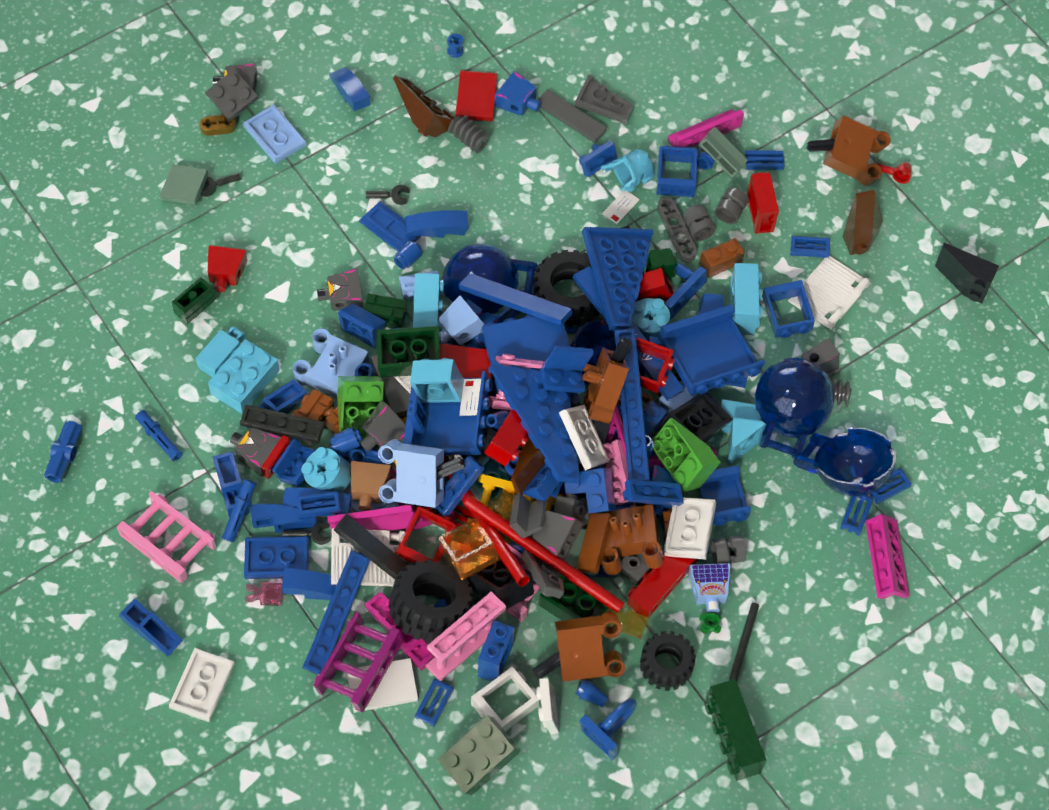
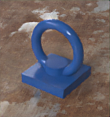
[579,698,637,761]

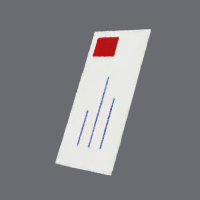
[602,191,640,224]
[459,379,481,416]

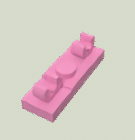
[603,440,628,506]

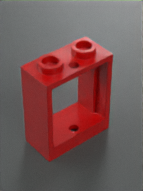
[747,172,779,234]
[636,337,675,393]
[394,506,456,563]

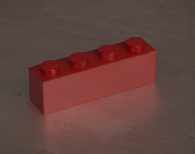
[484,409,529,466]
[627,556,699,620]

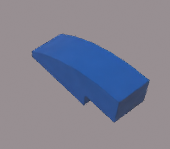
[329,67,371,112]
[405,210,469,238]
[258,379,307,432]
[212,451,249,517]
[282,488,352,517]
[250,504,316,533]
[282,568,336,600]
[118,598,183,656]

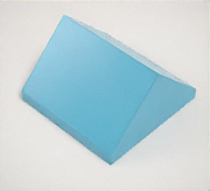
[727,418,765,465]

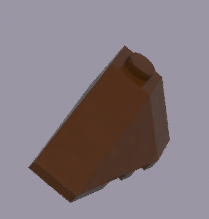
[393,75,455,137]
[511,434,545,495]

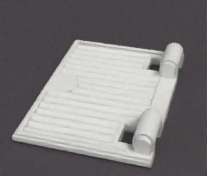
[788,255,871,330]
[331,528,407,587]

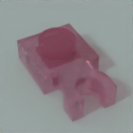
[245,582,283,606]

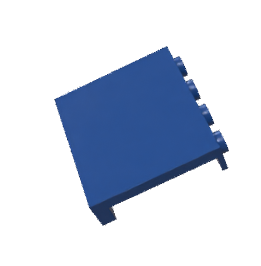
[658,305,765,395]
[480,315,570,394]
[403,371,492,455]

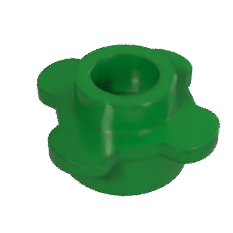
[699,613,721,634]

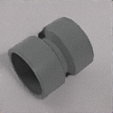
[715,187,749,224]
[683,205,716,241]
[711,535,746,564]

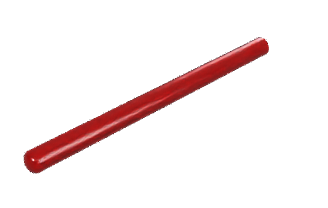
[444,455,530,586]
[463,495,625,614]

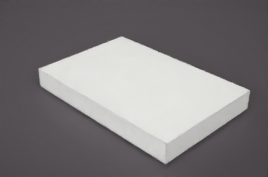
[559,405,609,470]
[664,497,716,559]
[169,648,235,722]
[347,658,418,713]

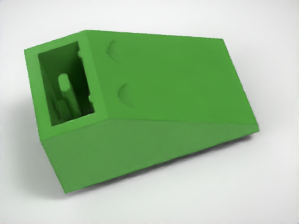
[337,376,384,442]
[652,418,721,492]

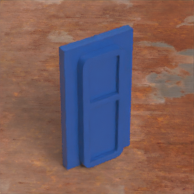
[359,201,422,252]

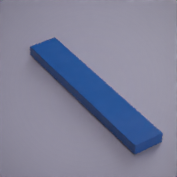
[459,273,572,326]
[302,550,370,675]

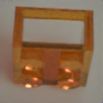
[438,518,499,580]

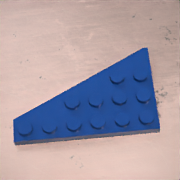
[581,227,654,330]
[488,364,580,484]

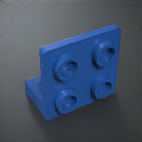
[540,346,594,393]

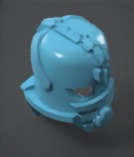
[600,149,654,192]

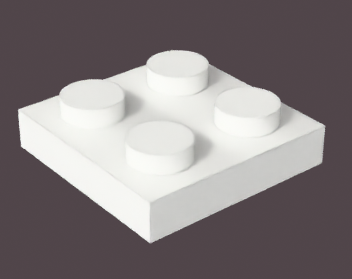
[537,678,559,734]

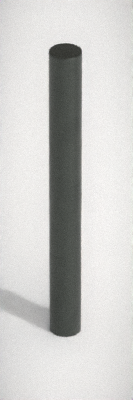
[729,603,759,682]

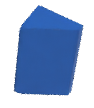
[523,463,560,501]

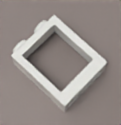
[471,667,539,731]

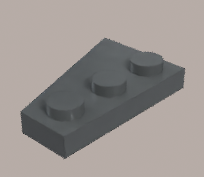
[575,74,634,124]
[521,550,564,598]

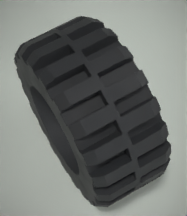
[532,250,600,327]
[389,560,474,643]

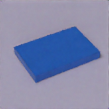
[244,536,309,579]

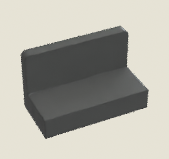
[509,493,547,539]

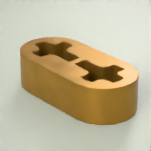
[200,115,236,136]

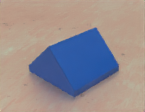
[338,303,386,349]

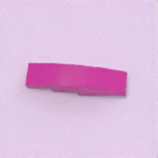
[364,592,435,671]

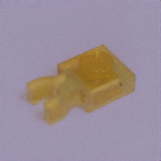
[608,610,649,639]

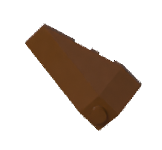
[843,190,883,255]

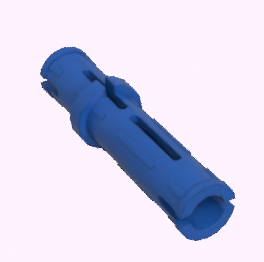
[135,410,183,462]
[221,479,257,542]

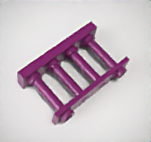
[313,612,405,713]

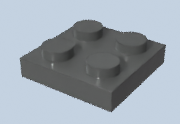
[205,69,259,121]

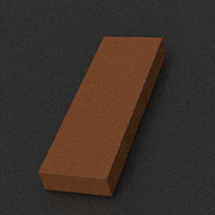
[576,513,612,573]

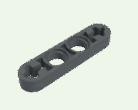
[657,197,697,263]

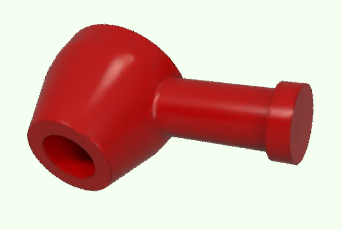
[878,162,912,184]

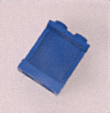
[698,465,751,526]

